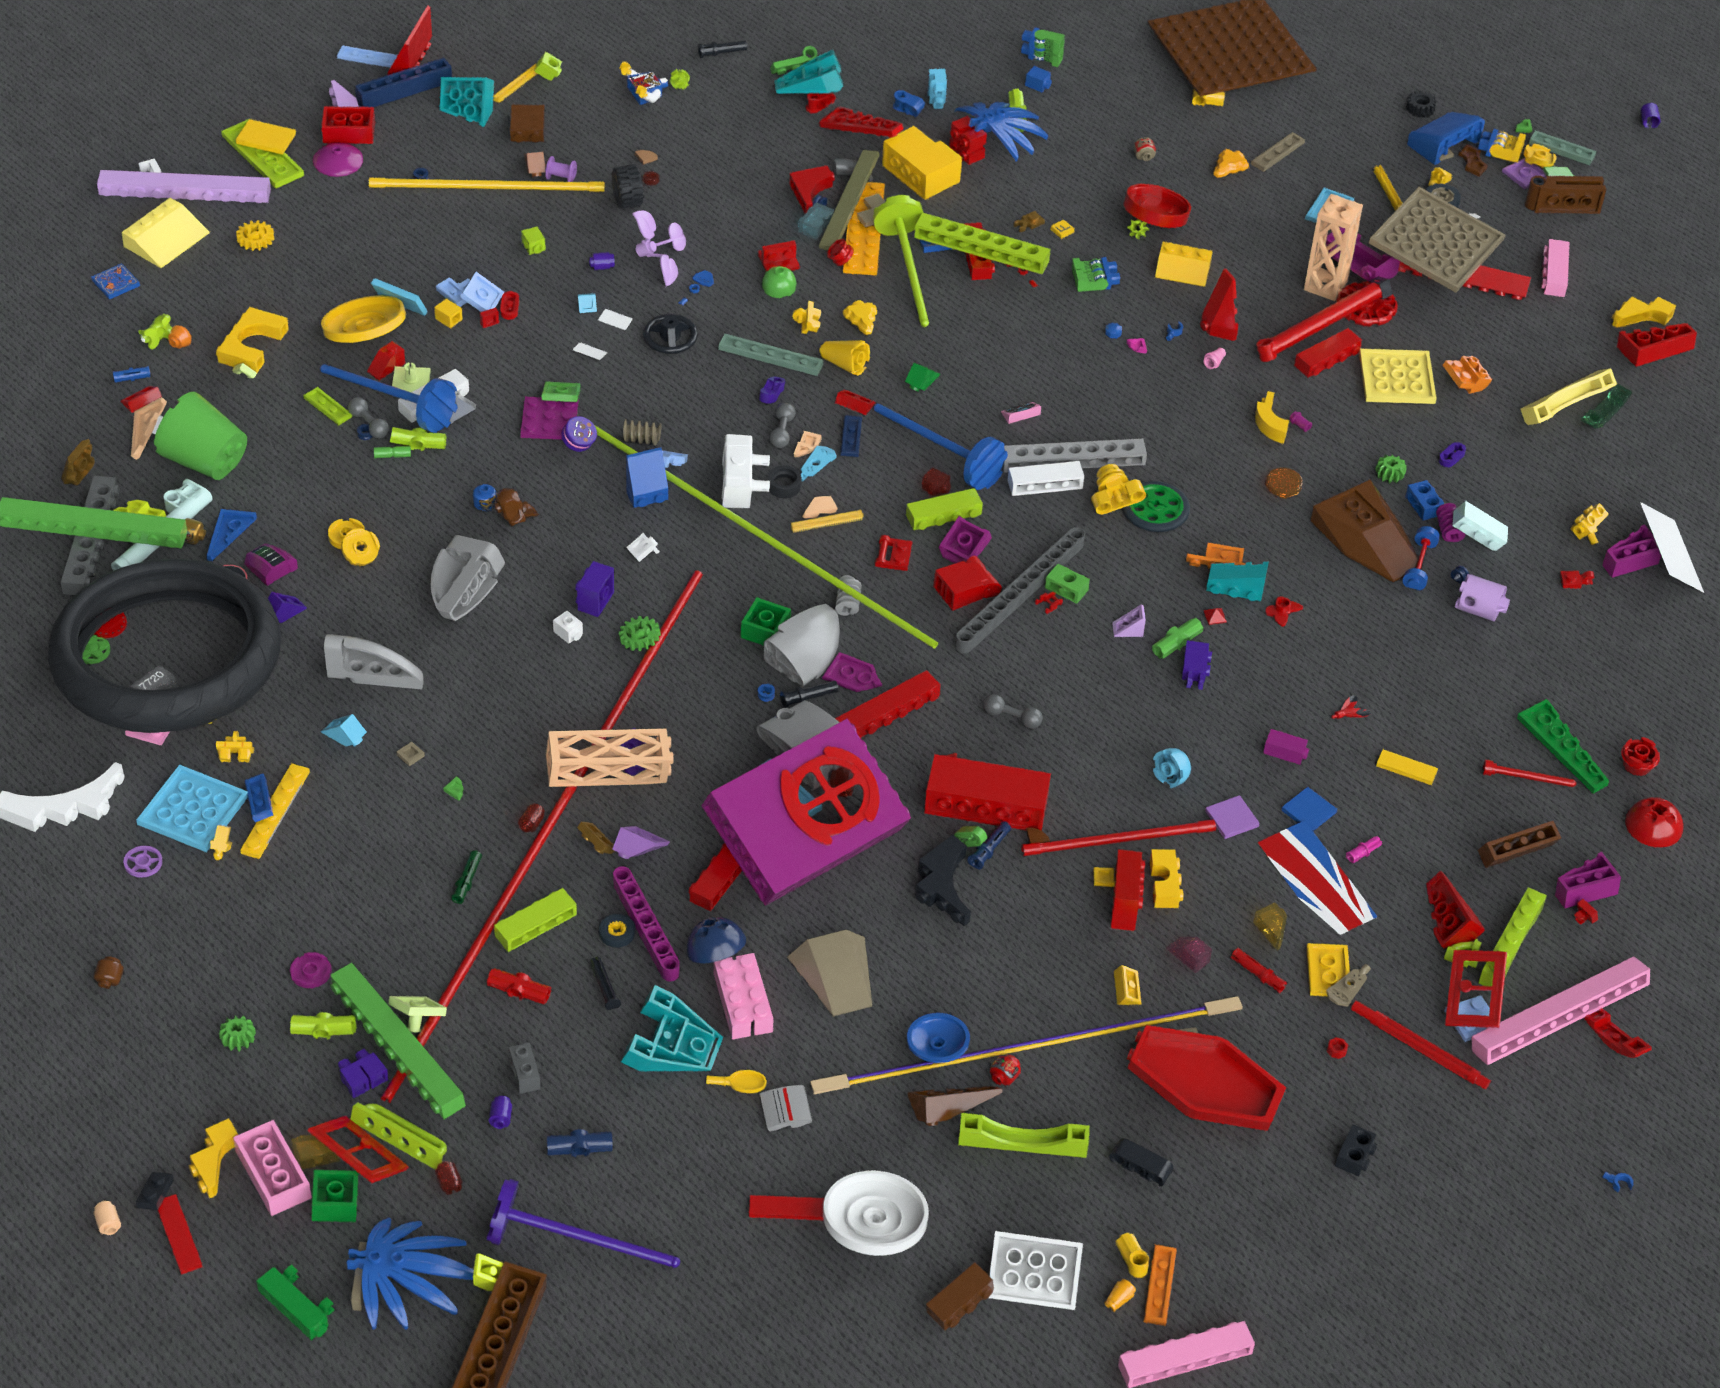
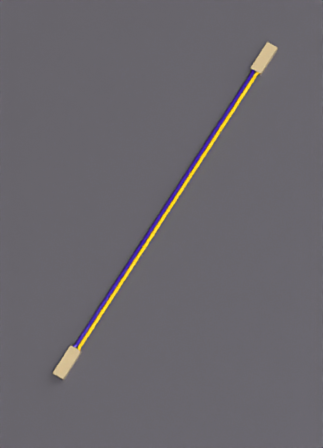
[810,996,1243,1094]

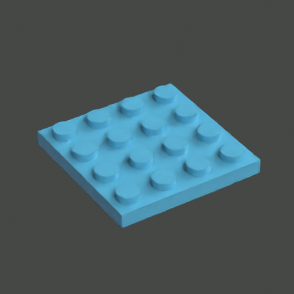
[137,765,248,852]

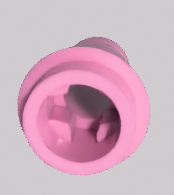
[1204,348,1226,369]

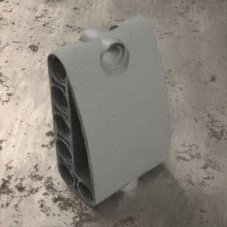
[756,700,848,791]

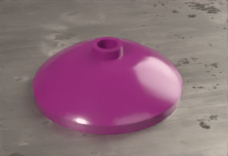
[313,143,363,177]

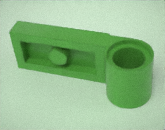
[770,46,817,75]

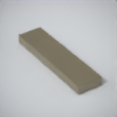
[1251,132,1305,172]

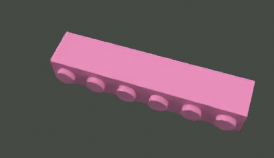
[1118,1321,1255,1388]

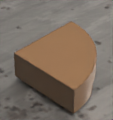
[635,150,658,165]

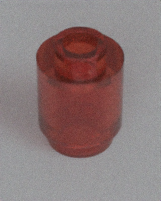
[518,804,545,832]
[435,1161,462,1195]

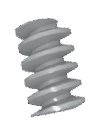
[835,575,862,616]

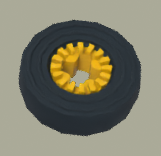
[599,914,635,947]

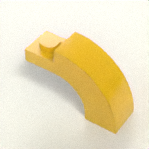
[1255,391,1289,444]

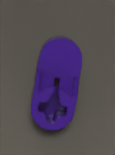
[759,377,785,404]

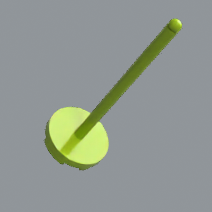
[873,195,929,327]

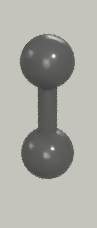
[348,397,389,439]
[770,403,796,448]
[983,694,1043,729]

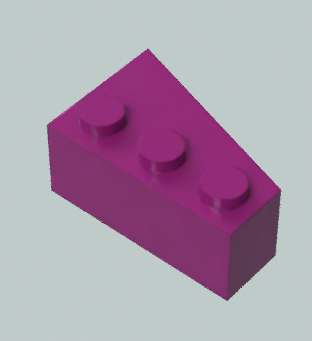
[1602,524,1661,578]
[1555,851,1621,908]

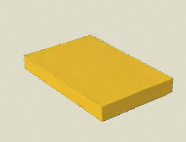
[236,119,296,154]
[1306,943,1351,996]

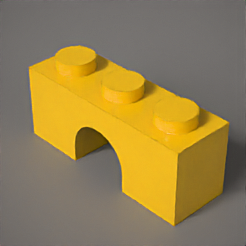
[1150,849,1183,908]

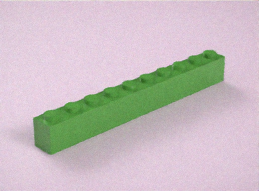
[0,497,187,549]
[330,963,466,1119]

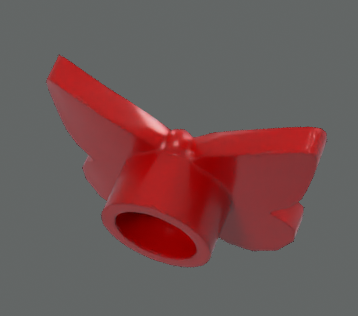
[1265,596,1303,627]

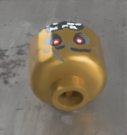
[184,518,206,545]

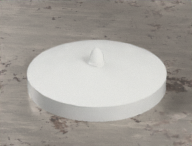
[823,1171,928,1255]

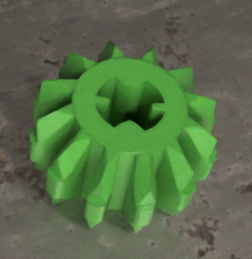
[1375,454,1407,484]
[219,1015,256,1052]

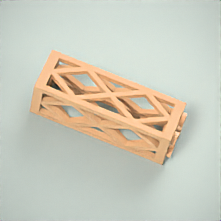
[1304,194,1363,301]
[546,729,673,787]

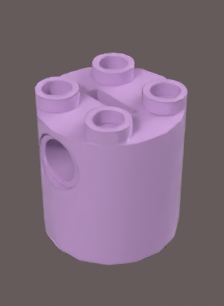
[1455,574,1510,621]

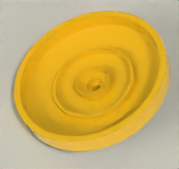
[321,295,406,343]

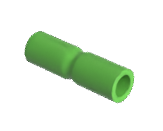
[374,446,411,458]

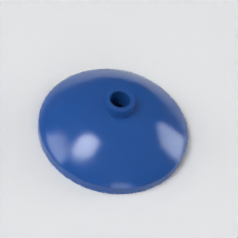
[907,1013,970,1063]

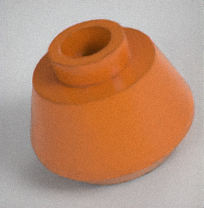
[168,325,191,348]

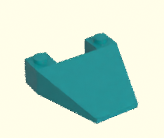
[775,50,843,93]
[621,985,723,1071]

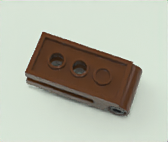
[1525,176,1606,214]

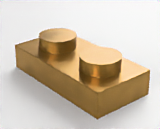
[577,821,615,854]

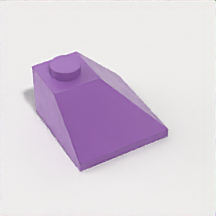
[612,826,670,859]

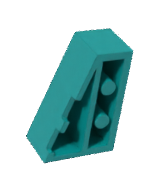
[1206,561,1269,601]

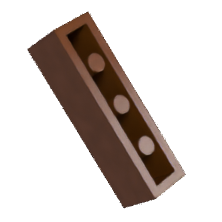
[1477,821,1561,868]

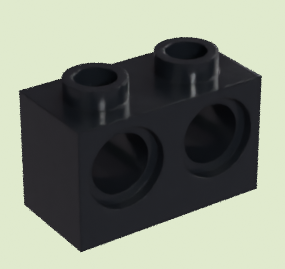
[1335,1125,1378,1177]

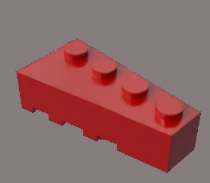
[1617,323,1697,367]
[1111,849,1145,931]

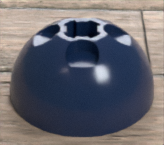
[686,917,746,963]

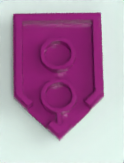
[822,652,882,692]

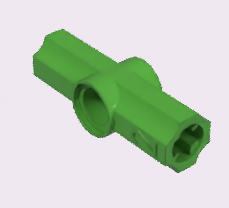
[1152,618,1203,659]

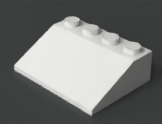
[989,1231,1083,1310]

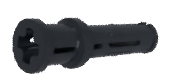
[698,40,747,58]
[780,680,838,708]

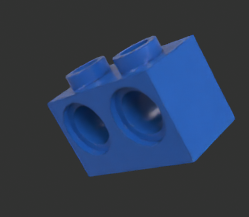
[1406,480,1444,521]

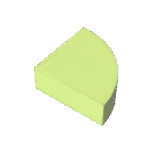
[232,363,257,378]

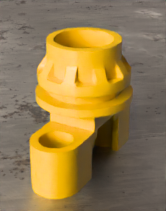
[1091,464,1146,514]

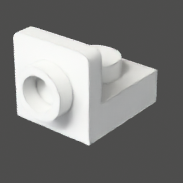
[139,158,161,173]
[627,533,659,562]

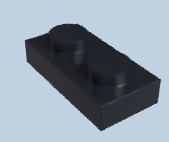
[136,1172,174,1210]

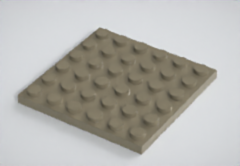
[1369,187,1505,292]

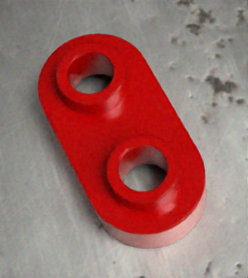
[500,291,519,320]

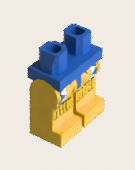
[1478,129,1526,163]

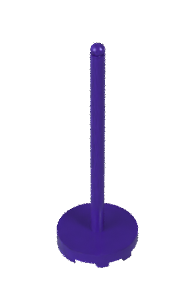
[487,1179,680,1268]

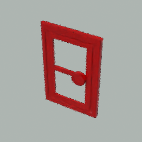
[1445,950,1507,1028]
[308,1116,409,1183]

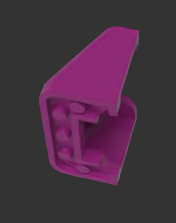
[1325,227,1400,281]

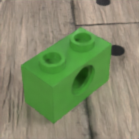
[1045,564,1090,604]

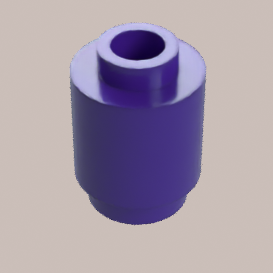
[589,252,615,270]
[489,1096,512,1129]

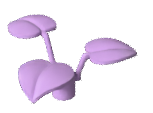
[633,211,686,286]

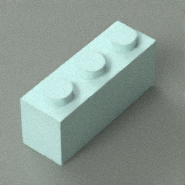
[1453,501,1508,551]

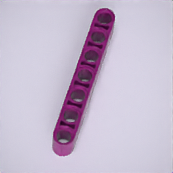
[613,866,680,982]

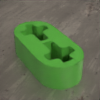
[954,826,987,847]

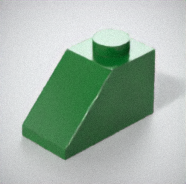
[905,363,940,392]

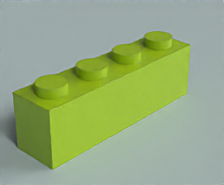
[906,488,983,530]
[494,888,577,952]

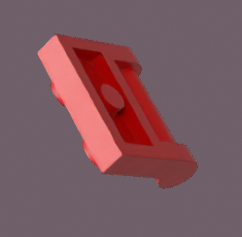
[875,535,912,571]

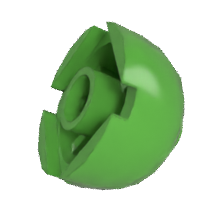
[762,266,796,298]

